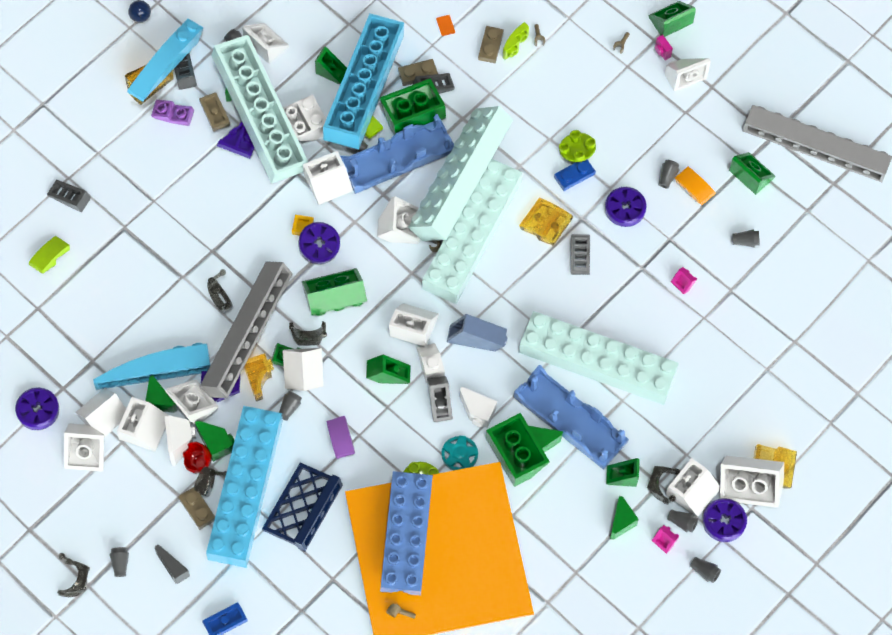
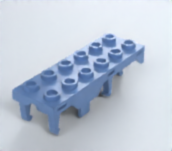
[340,114,454,194]
[514,365,629,470]
[380,471,433,596]

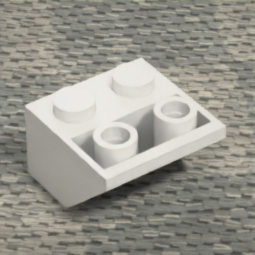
[283,94,326,141]
[303,151,353,205]
[389,303,439,347]
[117,397,168,452]
[666,458,720,518]

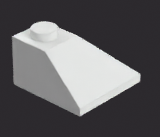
[665,58,711,92]
[377,196,420,244]
[165,415,196,466]
[64,423,104,472]

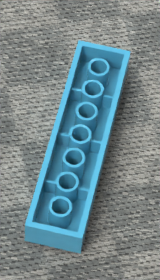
[323,13,404,150]
[206,406,283,568]

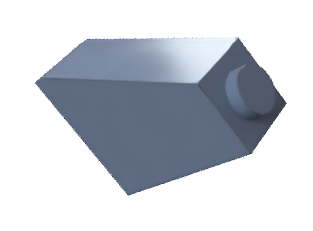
[447,314,508,352]

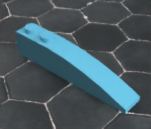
[127,18,203,102]
[93,343,211,390]

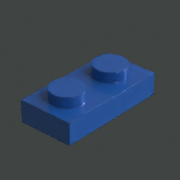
[554,159,596,191]
[202,602,248,635]

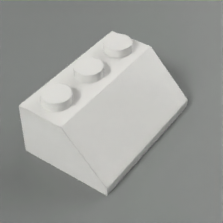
[720,455,784,508]

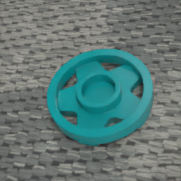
[442,435,478,471]

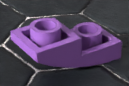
[151,100,194,126]
[326,415,355,459]

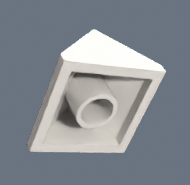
[242,23,289,64]
[283,348,324,391]
[165,379,218,425]
[75,388,126,437]

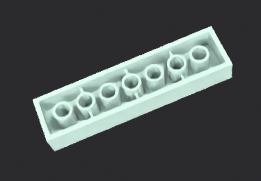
[211,35,308,183]
[408,106,513,241]
[422,159,522,304]
[519,311,679,405]

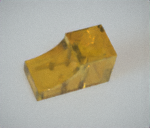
[244,353,274,402]

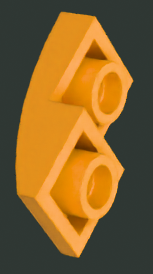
[675,166,716,205]

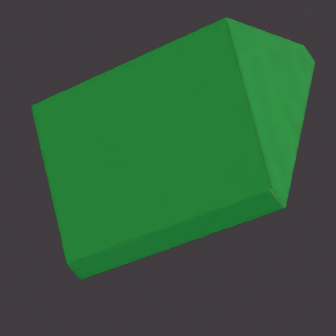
[648,1,696,37]
[729,152,776,195]

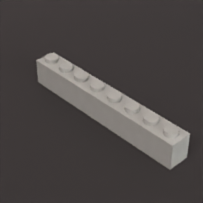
[743,105,892,183]
[200,261,293,398]

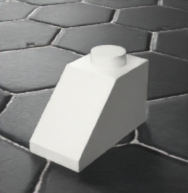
[416,343,445,383]
[460,387,497,428]

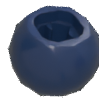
[128,0,151,23]

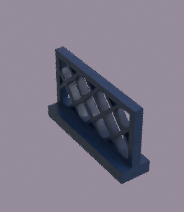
[262,462,343,552]

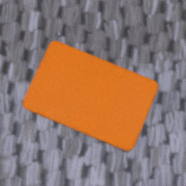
[436,15,455,36]

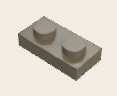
[478,26,504,64]
[398,59,438,86]
[199,92,230,132]
[178,486,215,530]

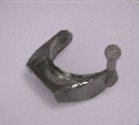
[207,269,233,313]
[289,321,327,346]
[646,466,680,505]
[194,467,227,497]
[57,553,90,598]

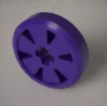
[605,187,647,227]
[298,222,340,264]
[15,387,59,430]
[703,498,747,542]

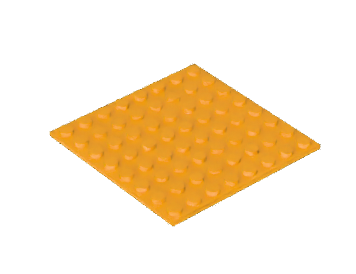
[345,462,534,635]

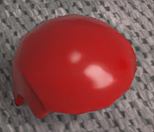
[183,441,212,474]

